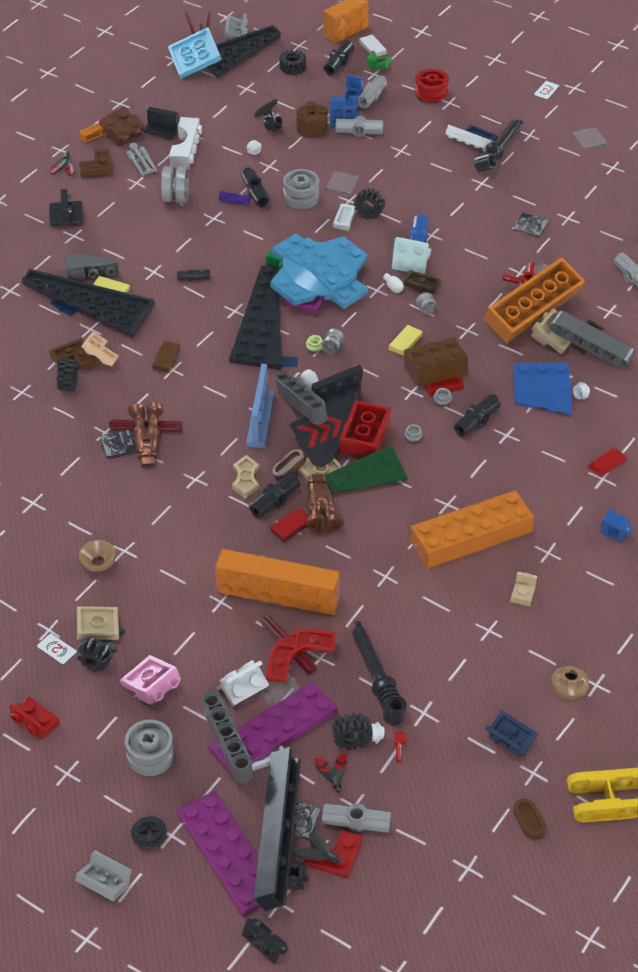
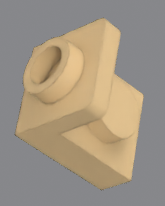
[511,572,537,606]

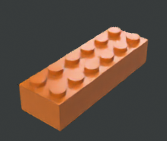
[483,257,586,344]
[410,490,534,569]
[215,549,340,616]

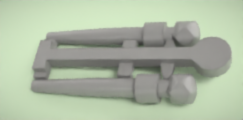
[126,143,158,177]

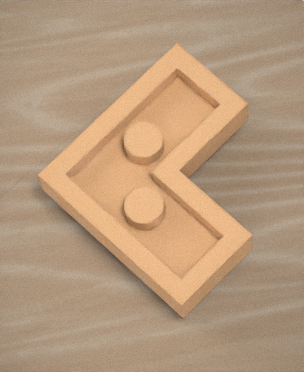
[81,332,119,367]

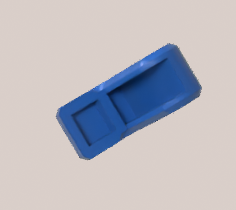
[342,75,364,112]

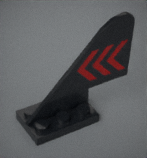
[289,364,363,467]

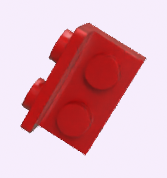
[9,696,60,740]

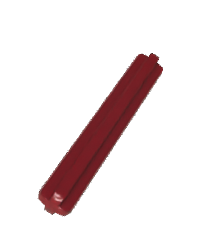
[109,419,183,432]
[261,615,316,674]

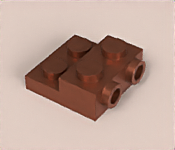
[99,106,145,146]

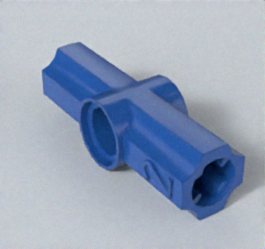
[410,213,429,243]

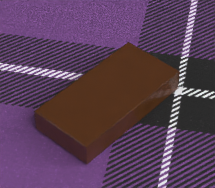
[152,341,180,372]

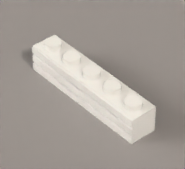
[445,125,494,151]

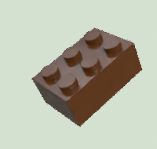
[404,338,468,387]

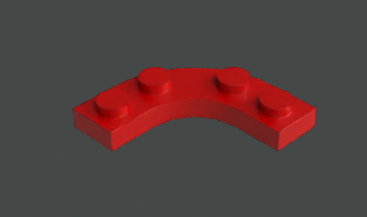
[266,628,337,684]

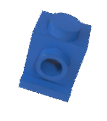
[600,508,633,543]

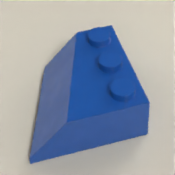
[512,363,572,417]

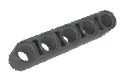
[549,311,635,369]
[275,371,328,424]
[202,692,253,783]

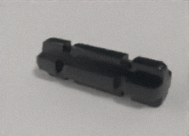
[177,269,210,281]

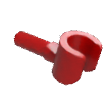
[393,731,407,762]

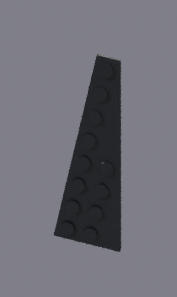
[229,265,282,370]
[22,269,155,338]

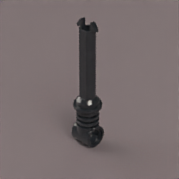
[474,119,523,172]
[352,621,407,725]

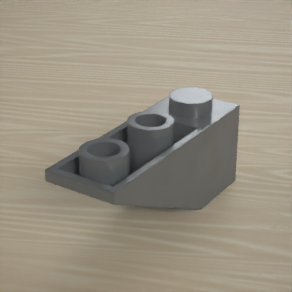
[65,253,119,280]

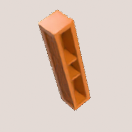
[79,123,108,143]

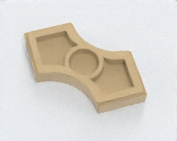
[232,455,260,499]

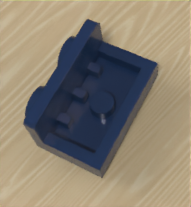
[485,710,538,755]

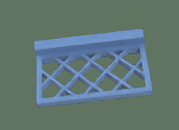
[246,364,275,448]

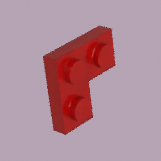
[305,830,363,879]

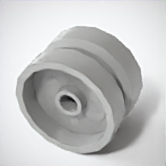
[161,166,189,203]
[283,169,319,210]
[125,720,174,776]

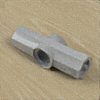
[357,75,387,109]
[335,116,383,137]
[613,252,638,288]
[322,803,391,833]

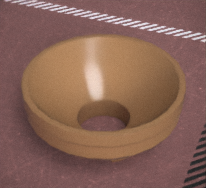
[79,540,115,572]
[551,666,589,701]

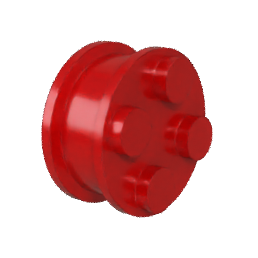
[415,69,449,102]

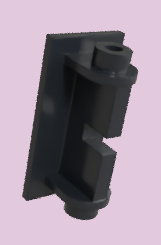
[242,918,289,964]

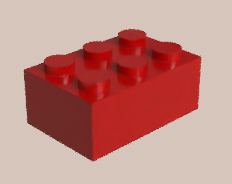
[339,400,391,459]

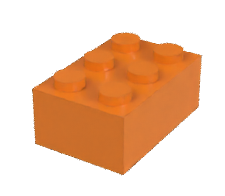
[323,0,368,43]

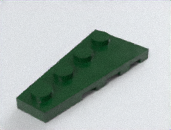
[323,445,408,494]

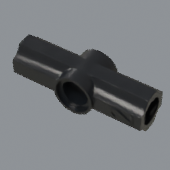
[323,40,354,76]
[241,167,270,208]
[454,394,501,437]
[249,473,300,519]

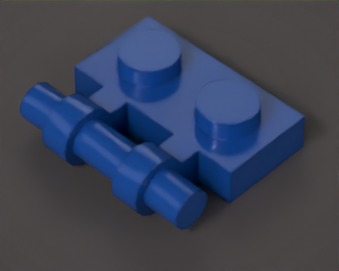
[330,95,358,127]

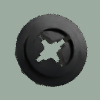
[131,816,167,850]

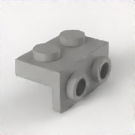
[224,13,248,39]
[75,851,132,901]

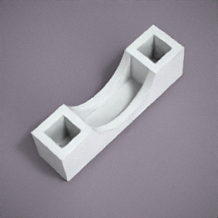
[169,117,202,170]

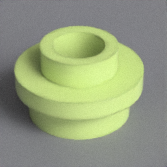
[306,335,323,351]

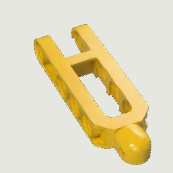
[567,768,638,822]

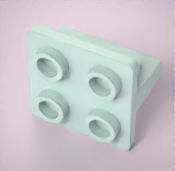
[392,237,431,274]

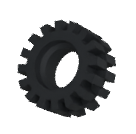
[279,49,306,75]
[353,187,386,220]
[56,358,79,392]
[332,713,373,750]

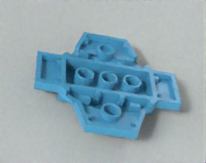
[270,233,368,309]

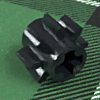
[264,112,283,133]
[288,862,309,893]

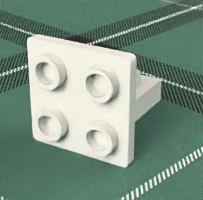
[216,660,269,707]

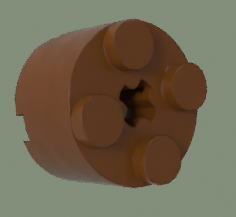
[296,101,328,138]

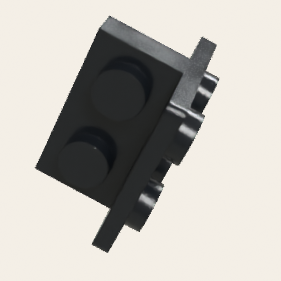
[143,107,181,138]
[49,189,83,226]

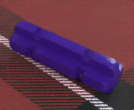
[218,191,250,206]

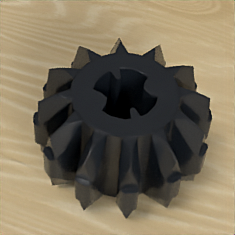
[77,637,113,672]

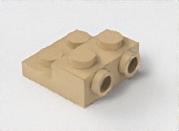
[531,308,571,354]

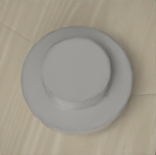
[434,388,452,405]
[404,424,423,442]

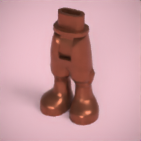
[128,402,163,467]
[307,474,344,533]

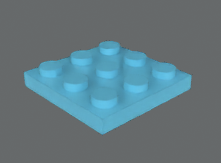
[168,27,222,79]

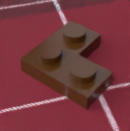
[79,149,113,177]
[49,338,97,371]

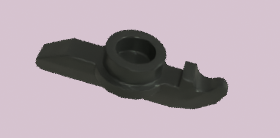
[254,99,278,117]

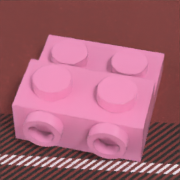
[120,655,181,705]

